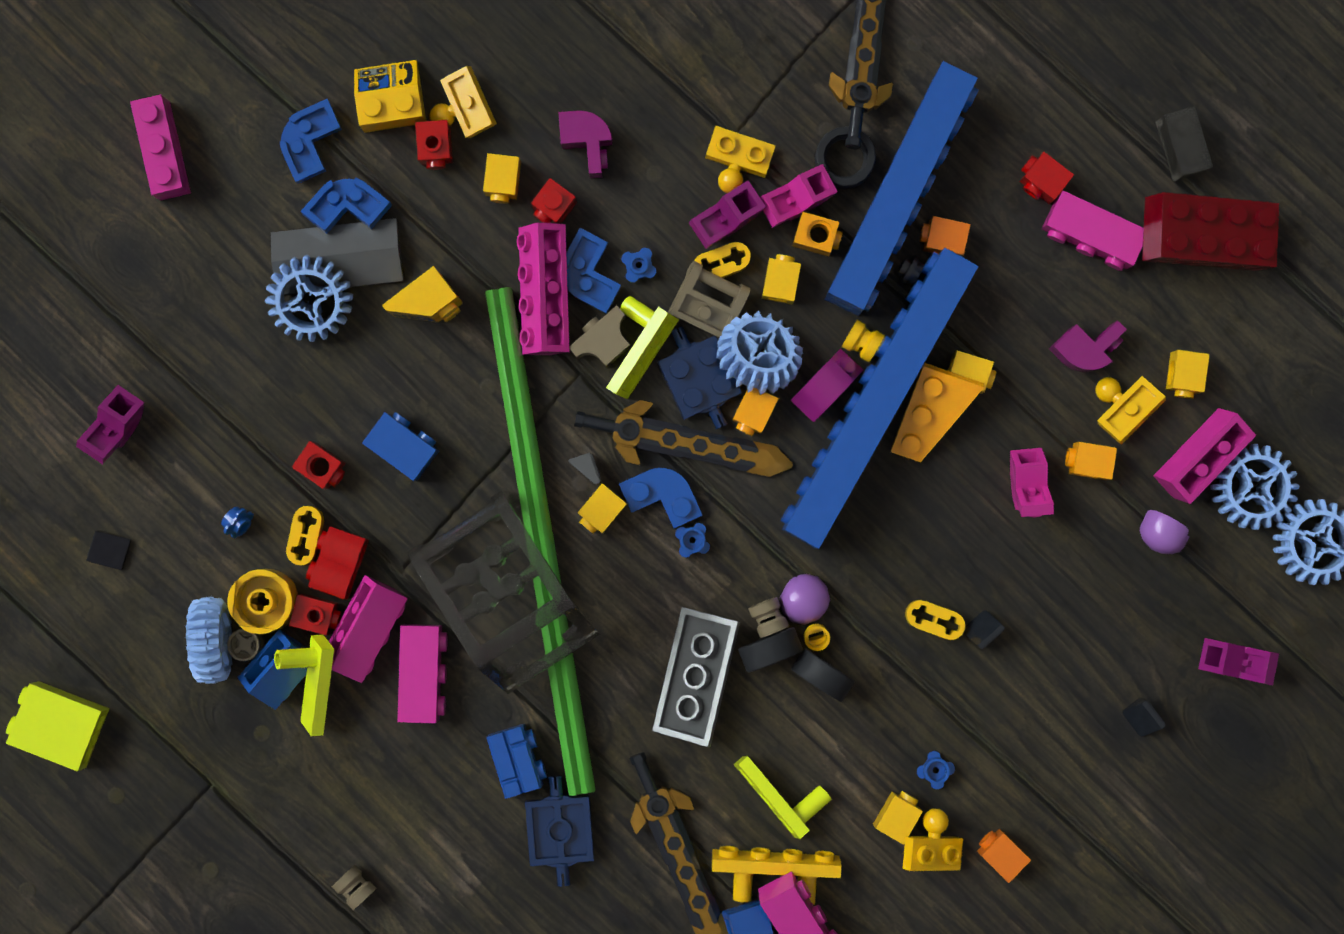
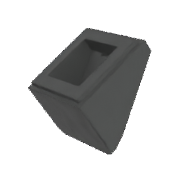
[568,453,602,485]

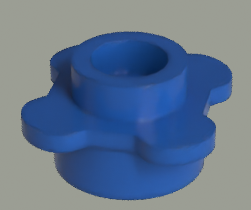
[621,248,656,283]
[221,506,254,538]
[675,523,710,558]
[916,751,955,789]

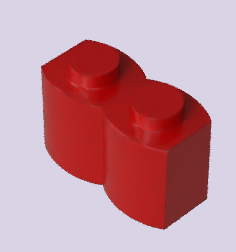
[306,526,369,600]

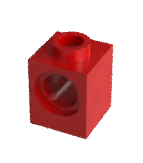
[292,441,346,489]

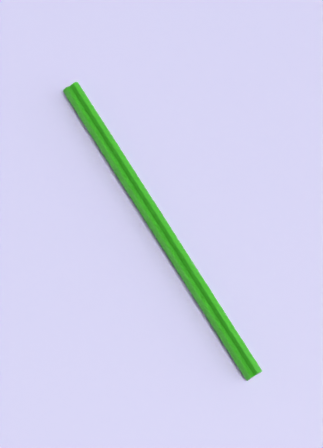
[485,287,595,796]

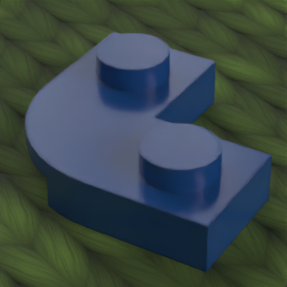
[280,99,342,184]
[301,178,392,234]
[566,228,622,314]
[619,468,702,528]

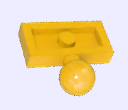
[430,66,497,138]
[705,126,776,193]
[1095,376,1166,445]
[903,808,963,871]

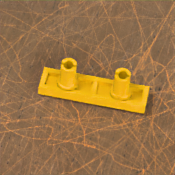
[712,846,841,905]

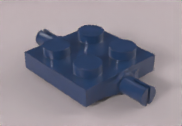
[657,326,742,429]
[525,776,594,887]

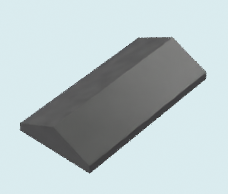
[271,218,404,295]
[652,607,740,747]

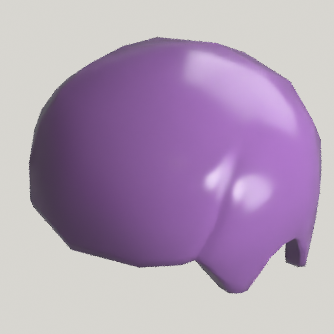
[1140,510,1189,554]
[780,574,830,625]

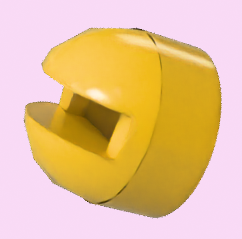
[804,624,830,651]

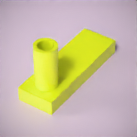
[606,296,679,399]
[274,635,334,736]
[733,756,832,839]

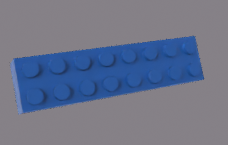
[824,61,979,316]

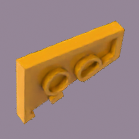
[891,363,984,462]

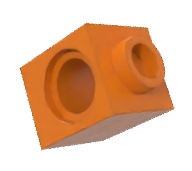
[919,216,971,257]
[977,829,1031,883]

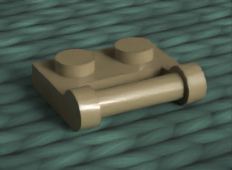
[668,261,750,337]

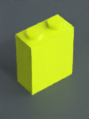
[6,681,109,771]

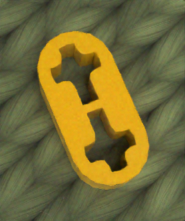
[694,242,751,278]
[286,506,324,565]
[905,600,965,640]

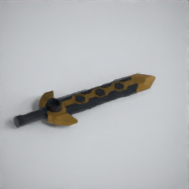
[829,0,893,150]
[574,400,793,477]
[629,752,728,934]

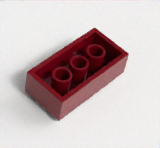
[1142,192,1279,271]

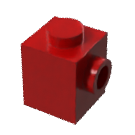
[415,120,453,170]
[1019,152,1074,204]
[531,178,577,224]
[289,594,342,635]

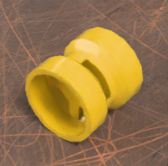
[841,319,885,362]

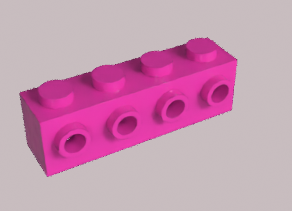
[517,223,569,355]

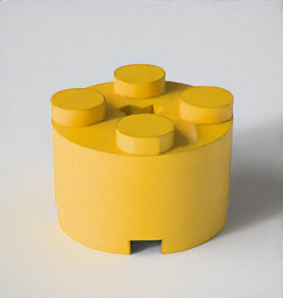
[227,569,298,634]

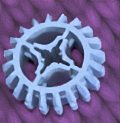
[265,255,353,342]
[716,311,803,395]
[1210,444,1300,530]
[1272,499,1344,585]
[185,597,232,684]

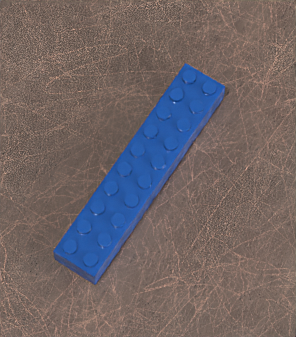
[780,248,979,549]

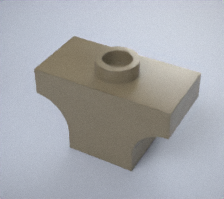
[569,305,630,368]

